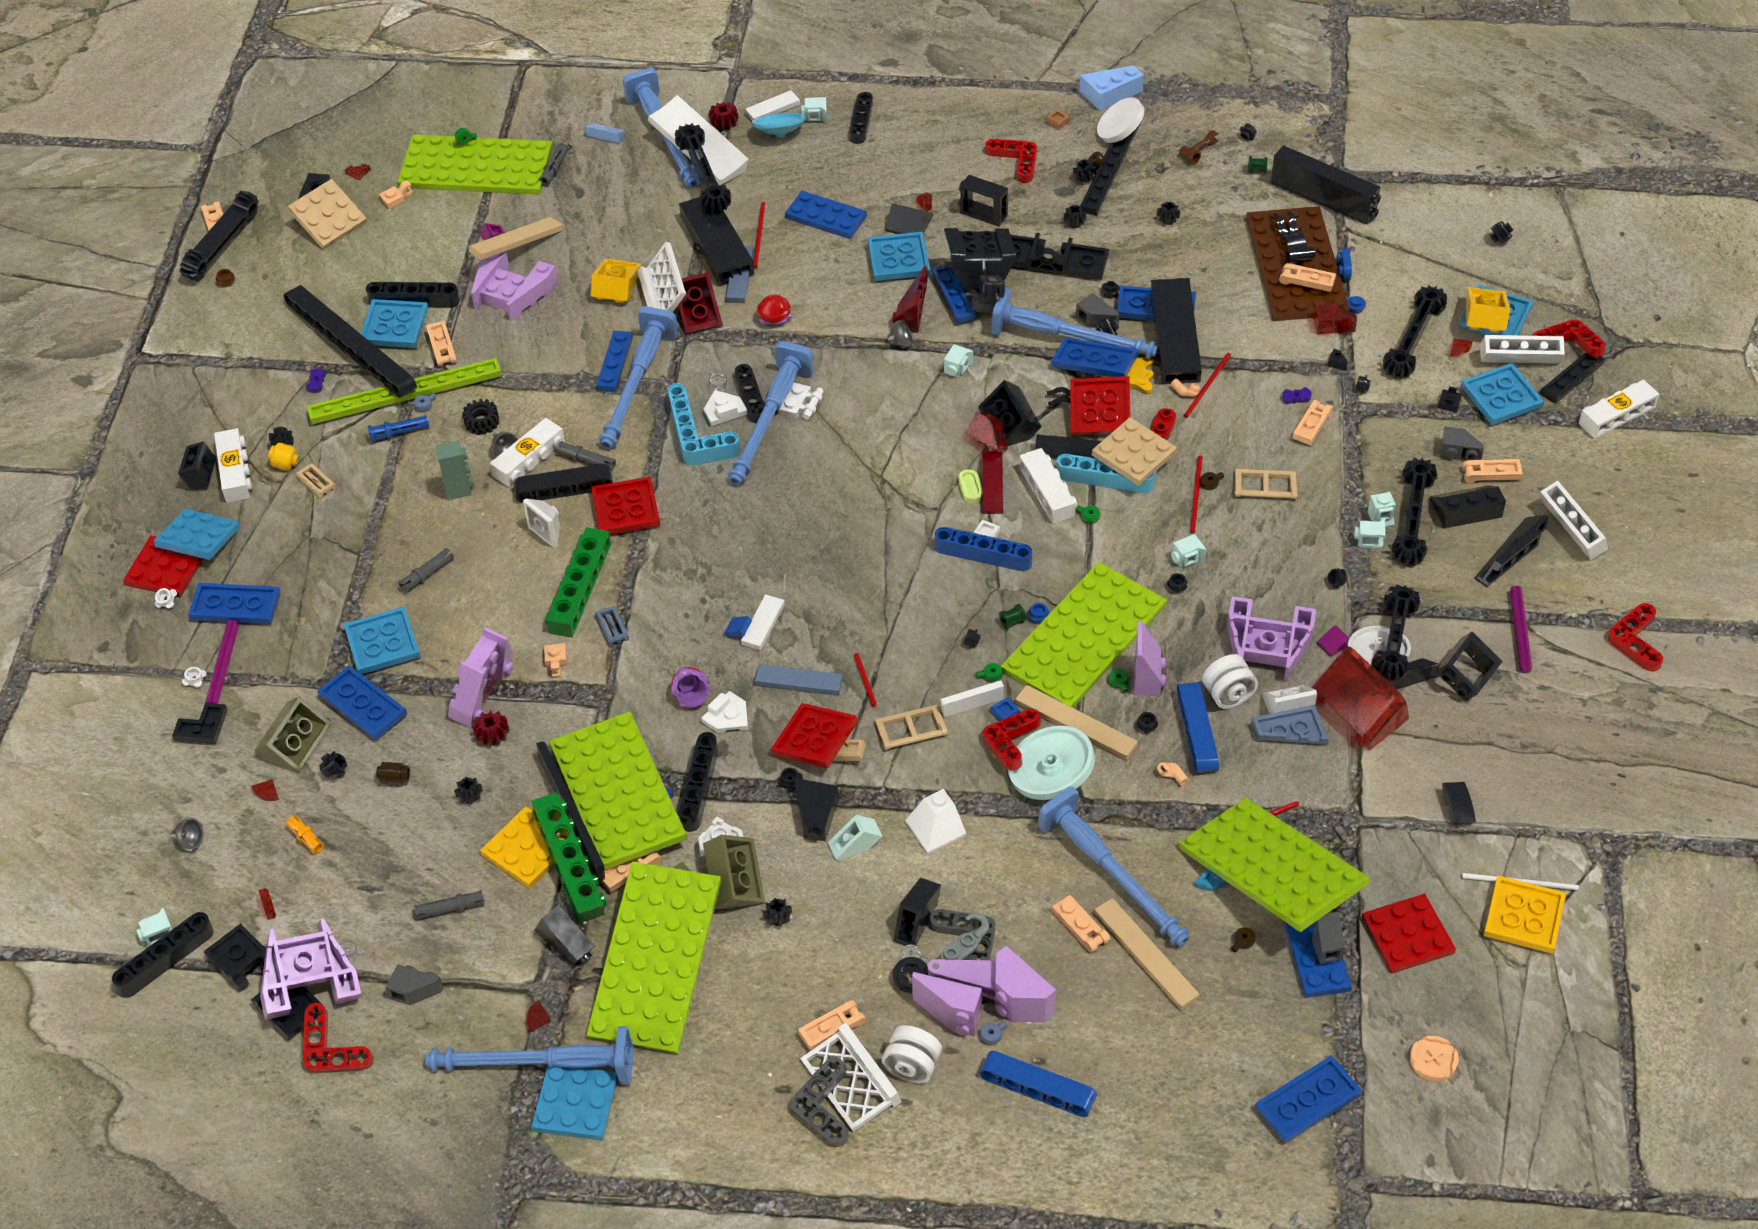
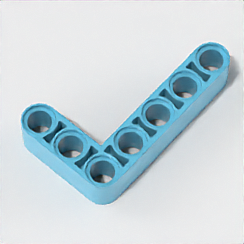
[668,383,740,465]
[1057,454,1157,493]

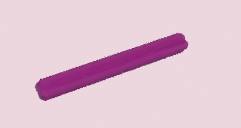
[1510,586,1532,673]
[205,620,239,704]

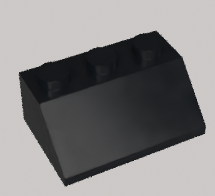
[978,380,1042,448]
[1430,485,1506,529]

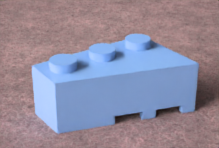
[1079,65,1144,111]

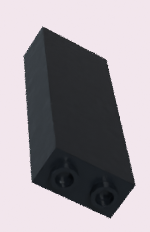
[1271,145,1381,225]
[679,197,754,285]
[1150,278,1202,384]

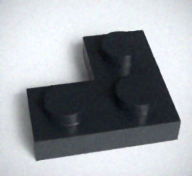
[172,703,228,744]

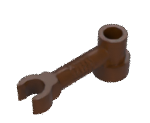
[1179,130,1219,165]

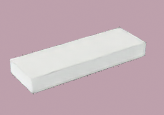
[745,90,800,121]
[741,594,785,651]
[941,681,1004,718]

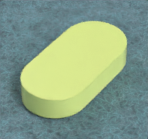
[958,469,983,504]

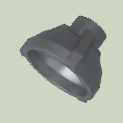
[887,320,913,347]
[491,431,519,457]
[171,818,204,851]

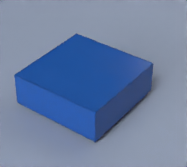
[724,616,752,638]
[990,697,1020,721]

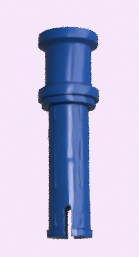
[367,415,429,443]

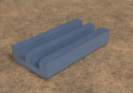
[595,606,629,647]

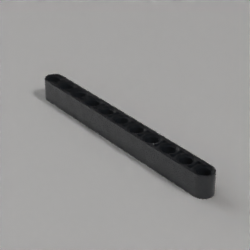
[283,285,417,398]

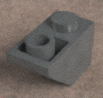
[1076,293,1119,328]
[1440,426,1484,460]
[1311,912,1345,964]
[385,964,443,1005]

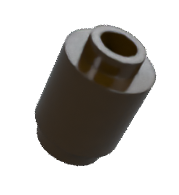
[376,762,410,785]

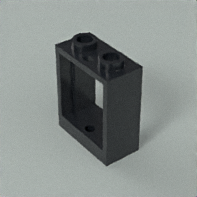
[959,175,1008,227]
[1435,631,1503,701]

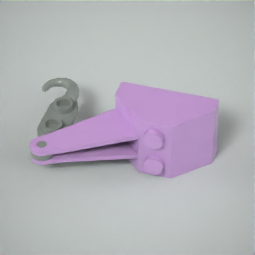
[928,913,1056,1022]

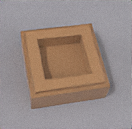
[1045,109,1070,130]

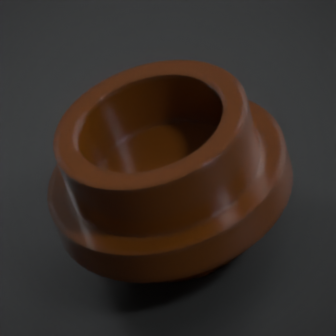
[216,269,235,286]

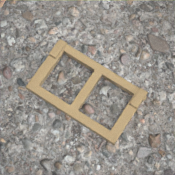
[1234,469,1298,499]
[875,705,948,750]

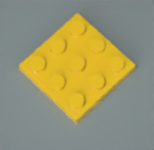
[480,807,566,889]
[1484,875,1566,954]

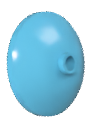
[752,113,806,138]

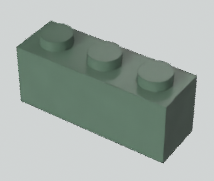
[435,440,474,500]

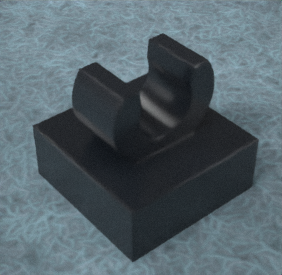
[1438,386,1462,413]

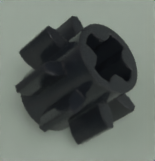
[1073,159,1097,182]
[1157,202,1180,225]
[1063,205,1087,228]
[1489,221,1514,244]
[1096,317,1119,335]
[269,427,294,446]
[319,751,347,780]
[454,777,483,804]
[763,897,792,927]

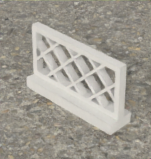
[637,242,686,312]
[800,1022,902,1132]

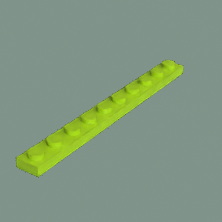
[307,358,502,425]

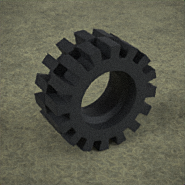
[462,399,500,435]

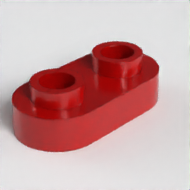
[1151,408,1176,440]

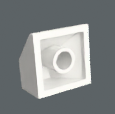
[523,499,560,549]
[905,789,966,854]

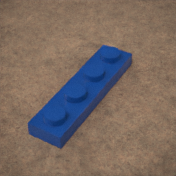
[932,266,975,324]
[597,330,633,392]

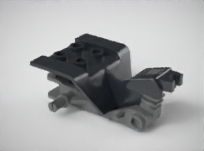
[943,228,1016,312]

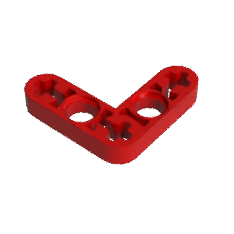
[985,139,1037,183]
[1532,319,1606,357]
[1608,603,1663,672]
[982,709,1041,770]
[303,1003,374,1073]

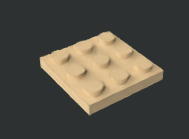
[288,179,367,249]
[1092,417,1177,486]

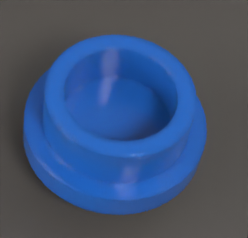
[1347,296,1366,314]
[1028,603,1049,623]

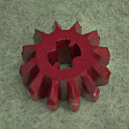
[708,101,739,131]
[472,709,510,747]

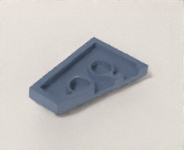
[1251,705,1329,745]

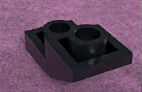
[1442,782,1476,825]

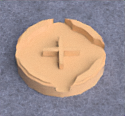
[1410,1036,1459,1082]

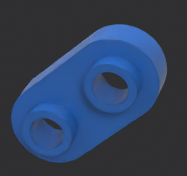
[1337,248,1352,280]

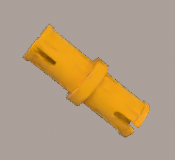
[286,815,324,854]

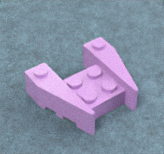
[471,251,558,321]
[1227,596,1317,682]
[448,627,514,728]
[260,918,361,1020]

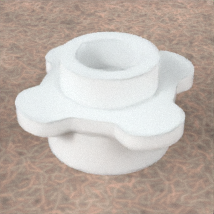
[155,588,177,609]
[182,667,207,688]

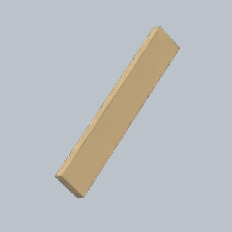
[469,217,563,260]
[1015,685,1138,761]
[1094,898,1200,1010]

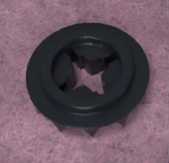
[893,957,929,994]

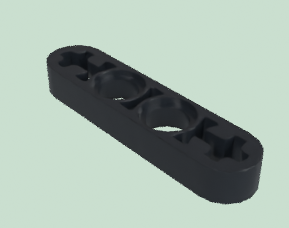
[850,92,873,144]
[735,364,765,423]

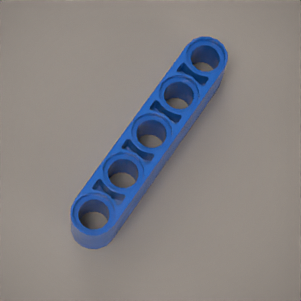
[935,527,1033,571]
[1177,682,1219,773]
[979,1051,1097,1117]

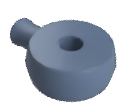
[413,393,436,412]
[980,1021,1007,1045]

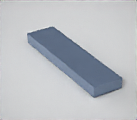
[726,246,754,303]
[755,664,843,695]

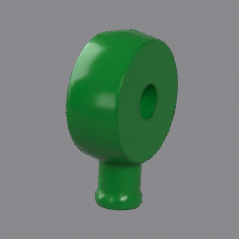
[454,128,477,145]
[1076,505,1101,524]
[976,663,1003,682]
[1108,669,1129,693]

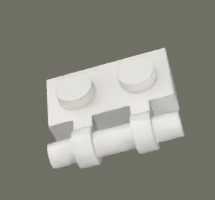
[778,383,823,420]

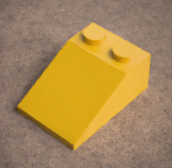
[591,258,641,303]
[1466,287,1510,332]

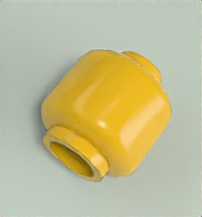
[268,443,299,471]

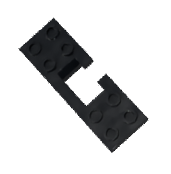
[1010,233,1109,280]
[203,923,324,1040]

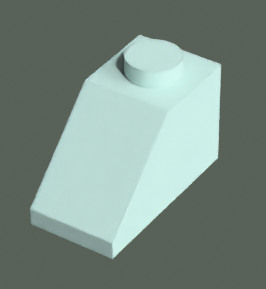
[828,815,883,860]

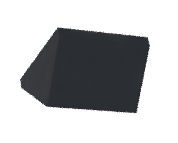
[886,203,933,234]

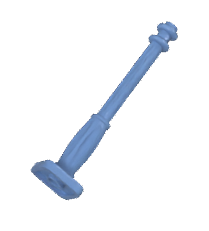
[623,68,700,188]
[992,288,1158,360]
[599,306,678,449]
[728,341,814,485]
[1038,787,1189,947]
[425,1026,634,1085]

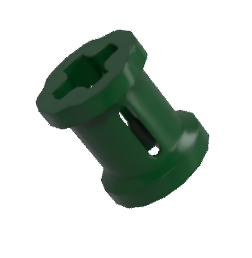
[1248,156,1268,173]
[999,604,1026,629]

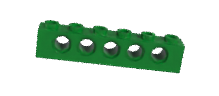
[545,527,611,638]
[532,792,607,924]

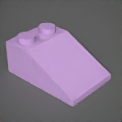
[1134,621,1165,696]
[912,972,982,1036]

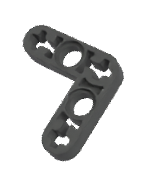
[930,909,995,960]
[791,1057,849,1147]

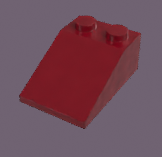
[672,272,723,335]

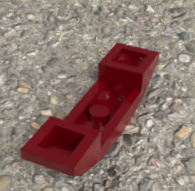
[982,451,1003,514]

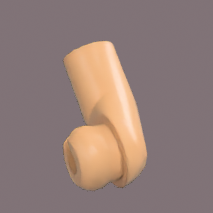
[1171,379,1200,397]
[1157,762,1189,786]

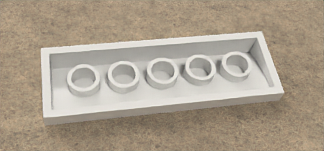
[648,95,748,185]

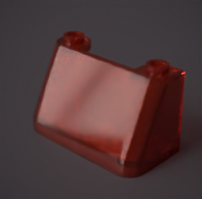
[1311,646,1409,751]

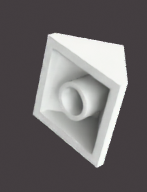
[1262,685,1317,714]

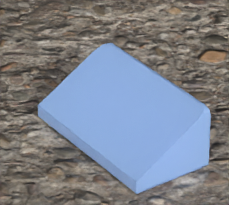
[586,123,626,143]

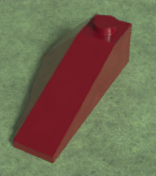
[892,266,928,333]

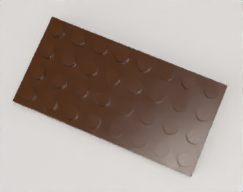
[1246,206,1350,321]

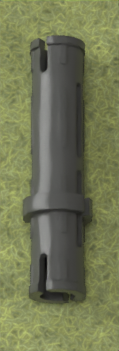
[539,143,568,186]
[557,441,616,471]
[398,548,454,593]
[414,890,485,920]

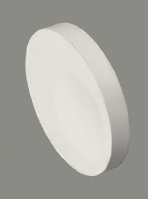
[1097,97,1144,143]
[1348,626,1411,673]

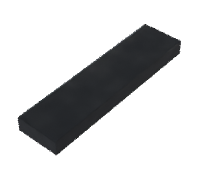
[1540,352,1605,404]

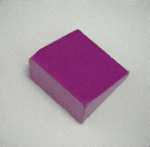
[480,223,505,241]
[1317,625,1349,657]

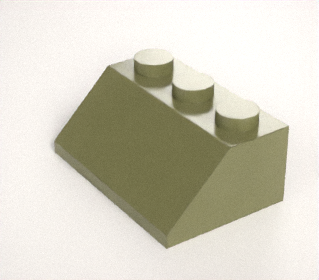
[254,696,331,773]
[703,834,765,910]

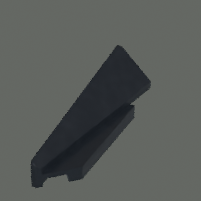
[1035,434,1102,459]
[1475,515,1548,587]
[1345,658,1440,698]

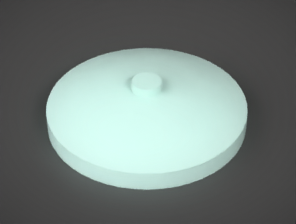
[1008,726,1095,800]

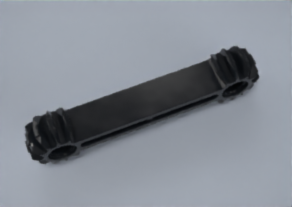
[675,123,731,213]
[180,191,259,281]
[1382,285,1447,380]
[1391,457,1438,567]
[1371,584,1420,683]

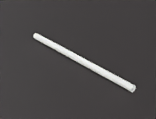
[1462,873,1579,891]

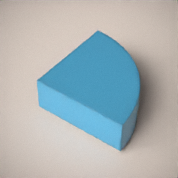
[1195,869,1227,891]

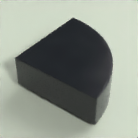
[1327,349,1348,371]

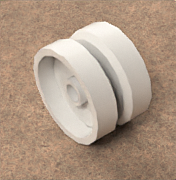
[1202,654,1258,709]
[882,1025,942,1084]

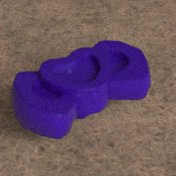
[306,368,326,393]
[1282,387,1312,404]

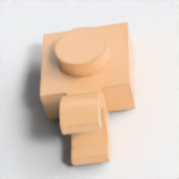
[379,181,413,209]
[544,643,567,677]

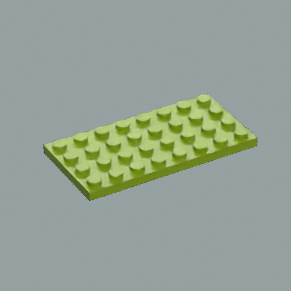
[397,134,553,195]
[1001,562,1167,708]
[549,711,687,870]
[1178,798,1370,932]
[586,861,722,1055]

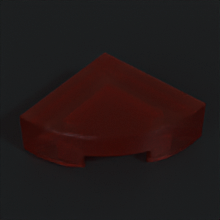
[345,164,371,181]
[916,192,932,211]
[1450,338,1473,357]
[251,779,279,801]
[258,888,276,920]
[526,1000,551,1033]

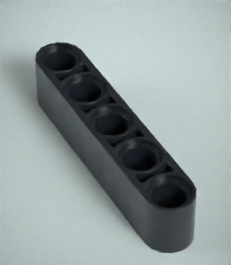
[366,282,460,308]
[514,464,613,503]
[679,732,718,832]
[112,912,214,998]

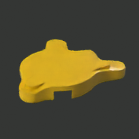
[1100,356,1154,394]

